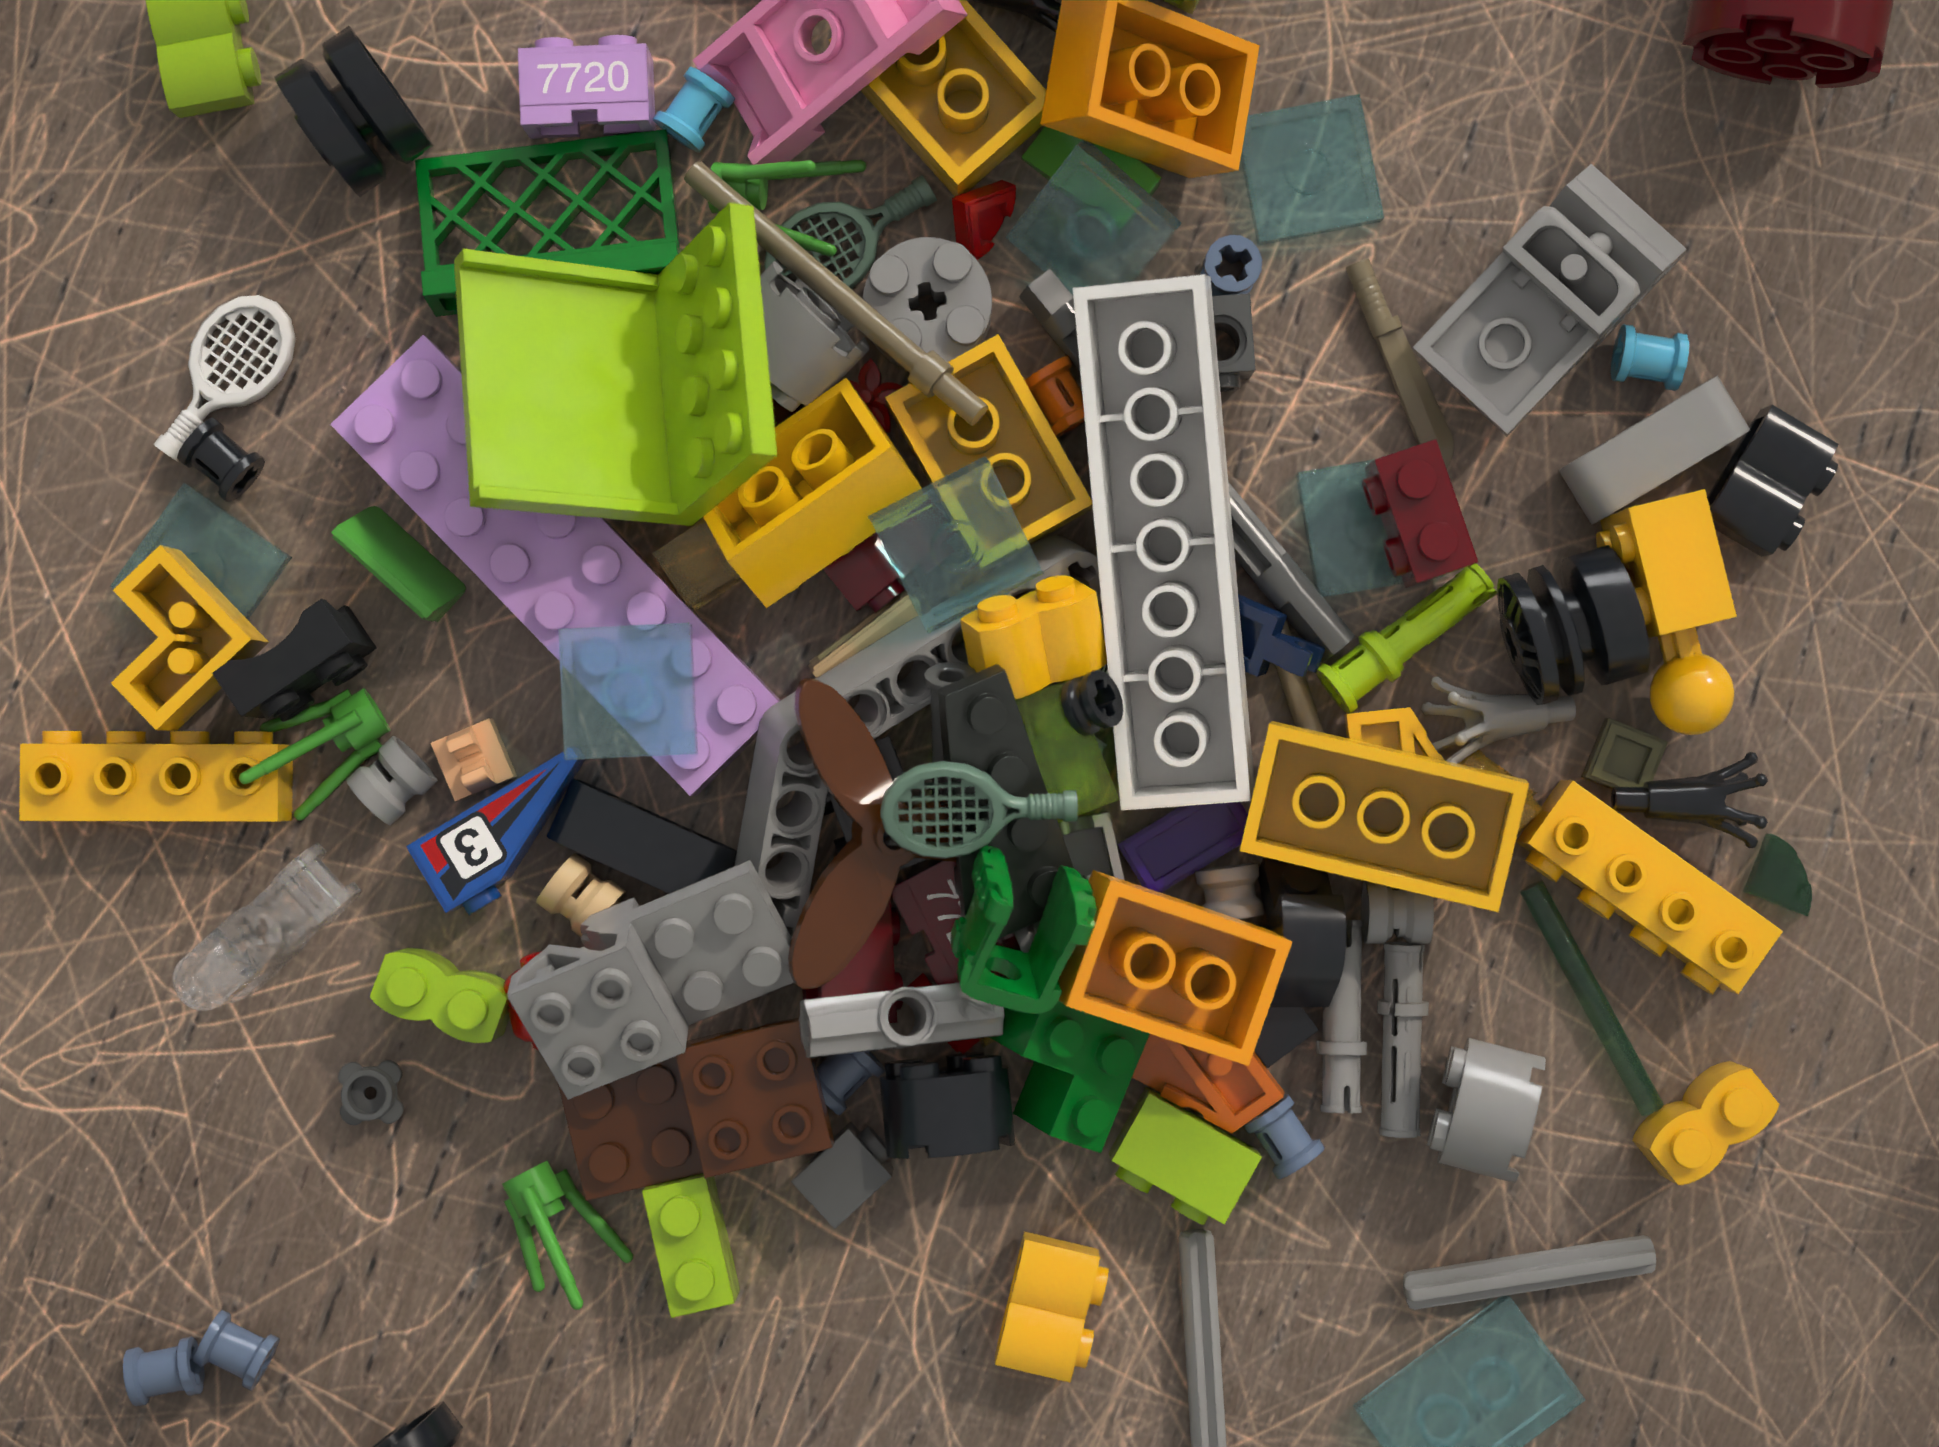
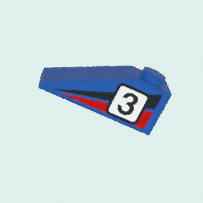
[406,746,587,916]

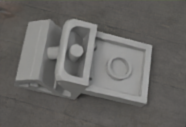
[1413,164,1687,437]
[507,860,794,1100]

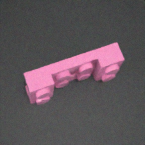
[693,0,967,165]

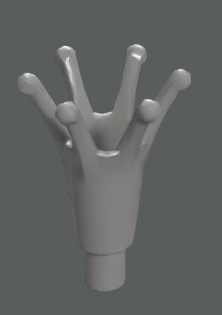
[1421,676,1576,764]

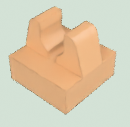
[431,718,517,802]

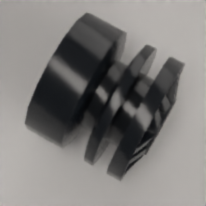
[1497,545,1650,705]

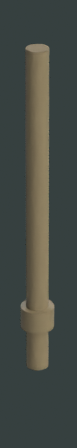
[684,161,988,426]

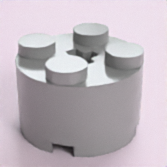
[863,237,992,372]
[760,260,869,412]
[1427,1037,1546,1183]

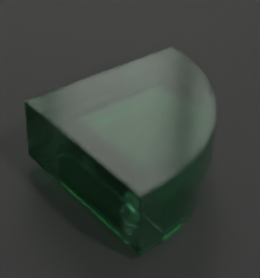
[1743,833,1812,916]

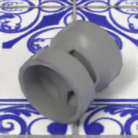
[346,736,438,825]
[1361,881,1434,944]

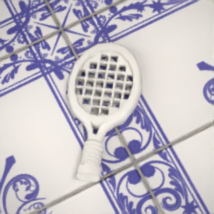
[154,295,296,462]

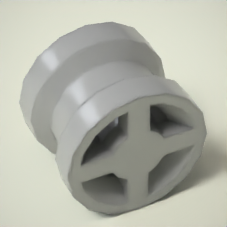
[1195,863,1265,919]

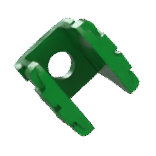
[950,845,1097,1014]

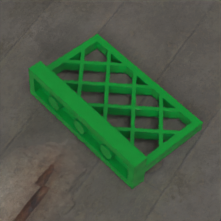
[415,129,681,317]

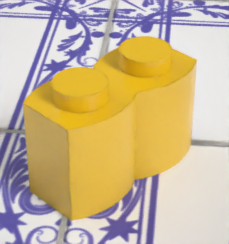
[960,575,1107,700]
[1632,1061,1780,1186]
[995,1231,1109,1383]

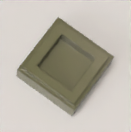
[1581,718,1668,789]

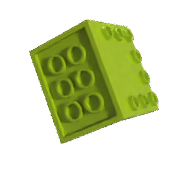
[454,202,777,526]

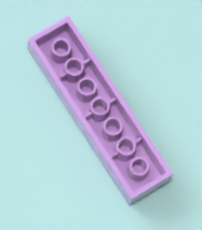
[330,335,781,796]

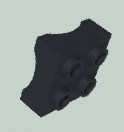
[212,599,377,722]

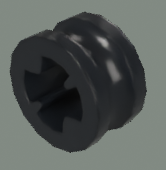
[1061,670,1123,736]

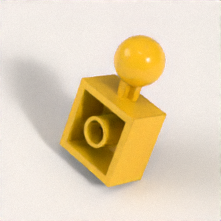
[1596,489,1737,735]

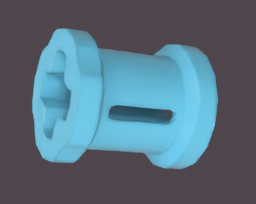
[653,66,735,153]
[1611,324,1689,391]

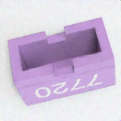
[518,35,656,139]

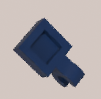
[1238,594,1325,677]

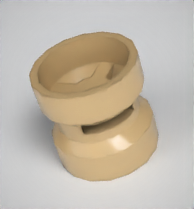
[536,853,626,937]

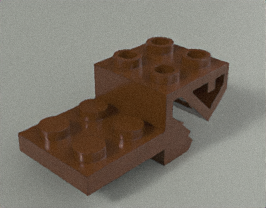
[558,1018,835,1201]

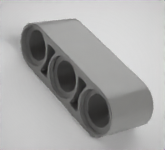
[1559,375,1750,525]

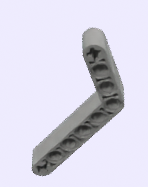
[734,535,1101,937]

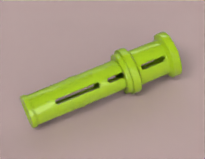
[1316,564,1497,714]

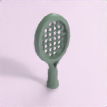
[764,175,937,289]
[880,761,1078,859]

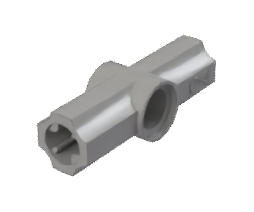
[799,983,1005,1058]

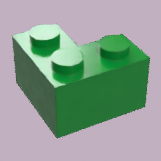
[989,978,1150,1153]

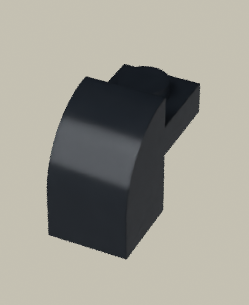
[1258,858,1346,1007]

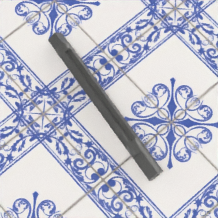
[1019,269,1356,662]

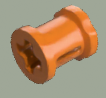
[1025,356,1085,438]

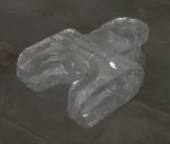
[173,843,362,1011]

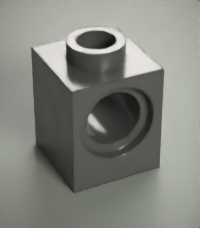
[1212,293,1256,392]
[791,1121,893,1229]

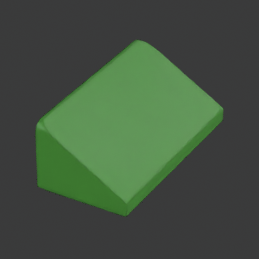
[331,506,466,622]

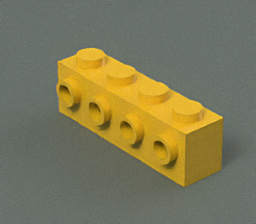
[19,731,293,822]
[1516,780,1783,995]

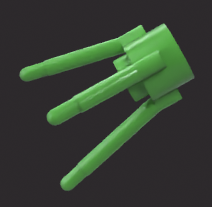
[708,160,866,257]
[239,688,391,821]
[502,1161,633,1310]

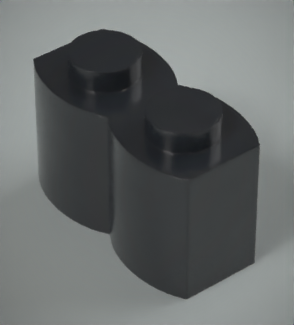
[1707,405,1839,557]

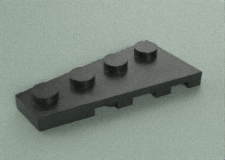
[937,664,1074,939]

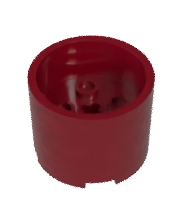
[1682,0,1894,88]

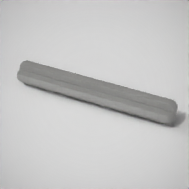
[1179,1229,1227,1447]
[1403,1235,1657,1310]

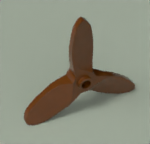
[788,678,956,989]

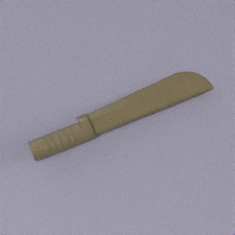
[1346,258,1454,468]

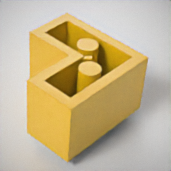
[111,545,269,731]

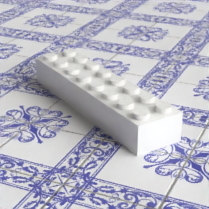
[1073,274,1255,811]

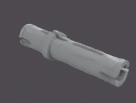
[1316,920,1367,1113]
[1377,942,1429,1138]

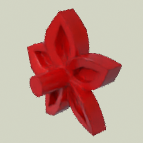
[841,359,903,433]

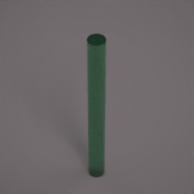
[1520,880,1664,1116]

